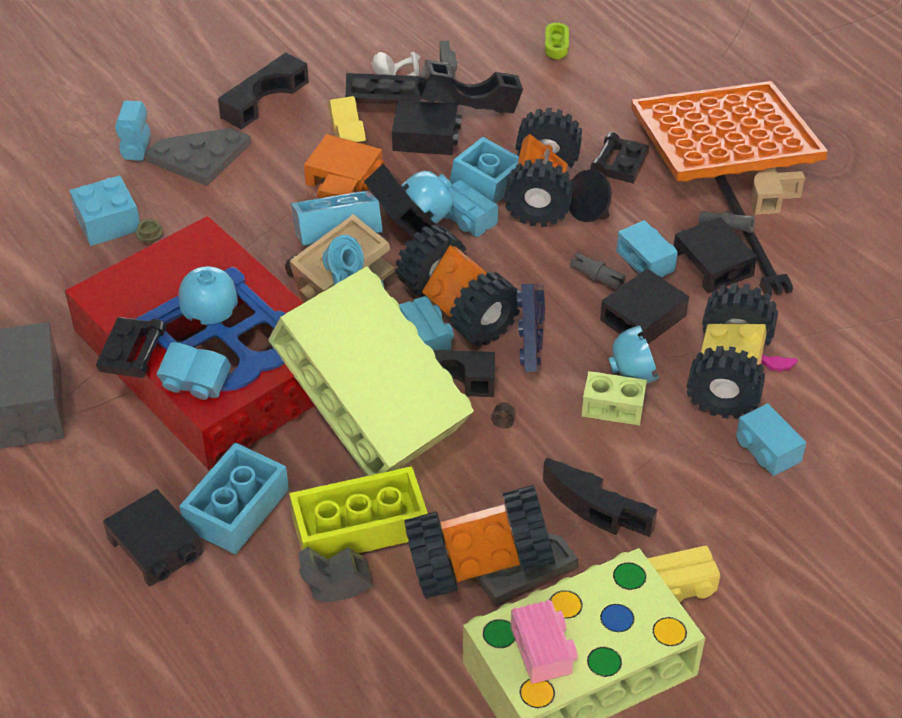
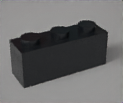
[345,73,421,105]

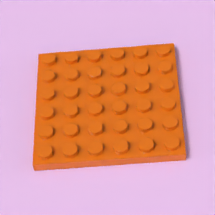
[631,81,828,182]

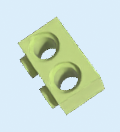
[581,371,647,426]

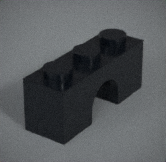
[433,350,495,397]

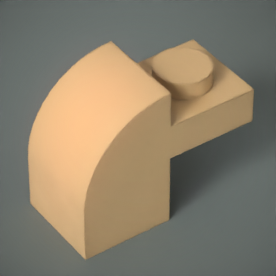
[751,167,805,215]

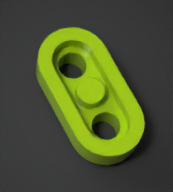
[545,23,569,59]

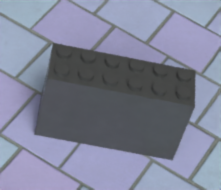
[0,322,65,448]

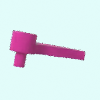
[760,353,798,373]

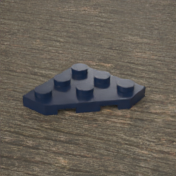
[517,284,545,372]

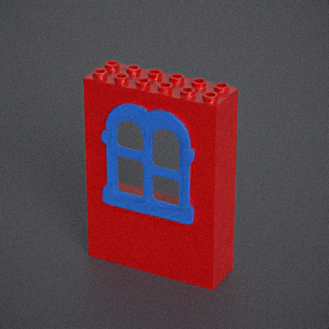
[65,216,315,470]

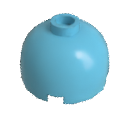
[402,171,453,224]
[178,266,238,325]
[608,325,659,384]

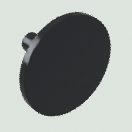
[569,169,612,222]

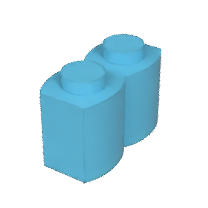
[115,101,151,161]
[157,342,231,400]

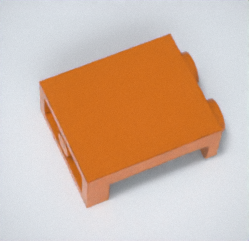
[304,134,385,192]

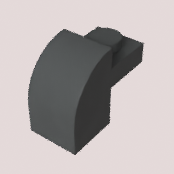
[298,547,373,602]

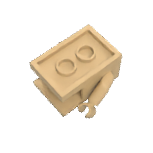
[289,214,395,302]

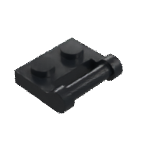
[590,132,649,184]
[96,317,167,378]

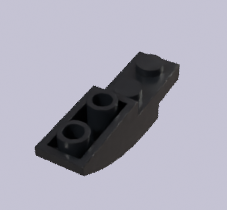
[543,457,657,537]

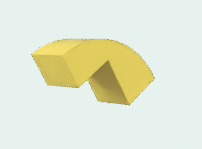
[328,96,366,142]

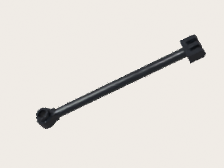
[714,175,793,296]

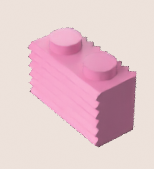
[511,600,578,684]

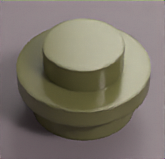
[136,219,163,243]

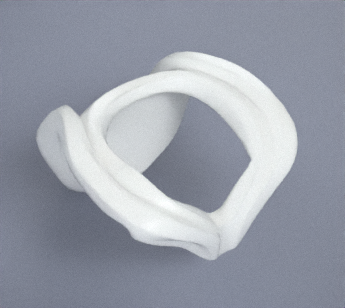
[372,52,420,76]

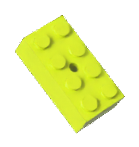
[289,466,428,559]

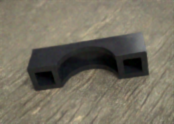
[218,52,309,130]
[417,60,523,114]

